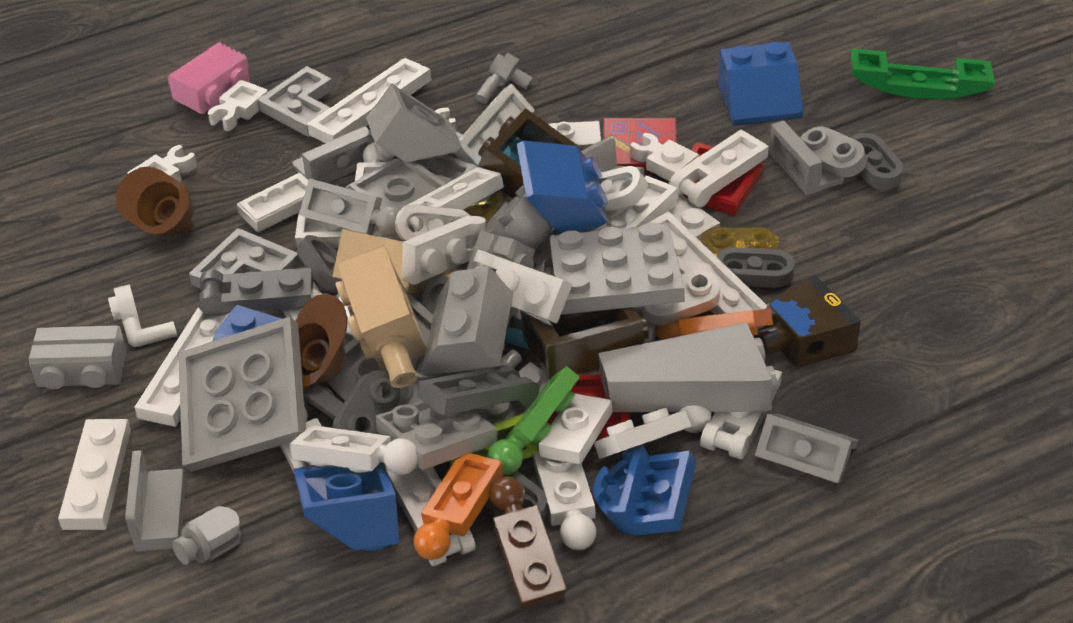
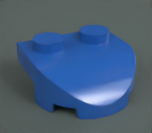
[593,444,696,535]

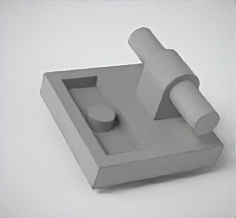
[376,401,497,470]

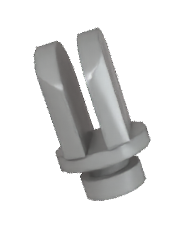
[172,506,241,565]

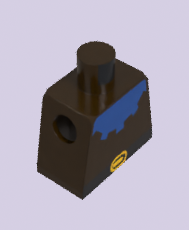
[754,275,861,366]

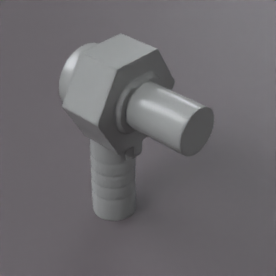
[476,53,533,104]

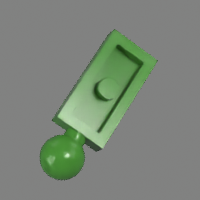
[487,366,580,475]

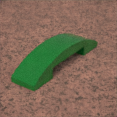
[850,48,995,99]

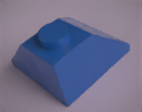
[293,463,399,551]

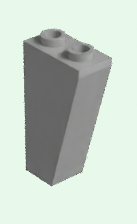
[599,322,778,412]

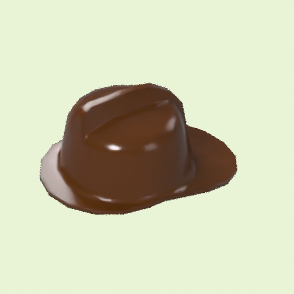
[116,166,194,236]
[295,294,348,389]

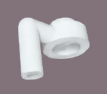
[108,284,177,347]

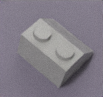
[366,83,462,162]
[422,267,513,375]

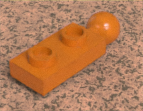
[655,308,773,340]
[413,453,504,560]

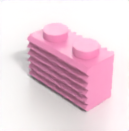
[168,42,251,115]

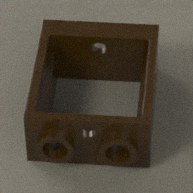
[478,108,584,199]
[520,307,649,380]

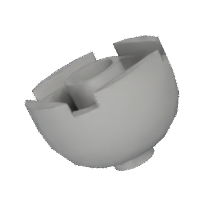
[485,185,553,254]

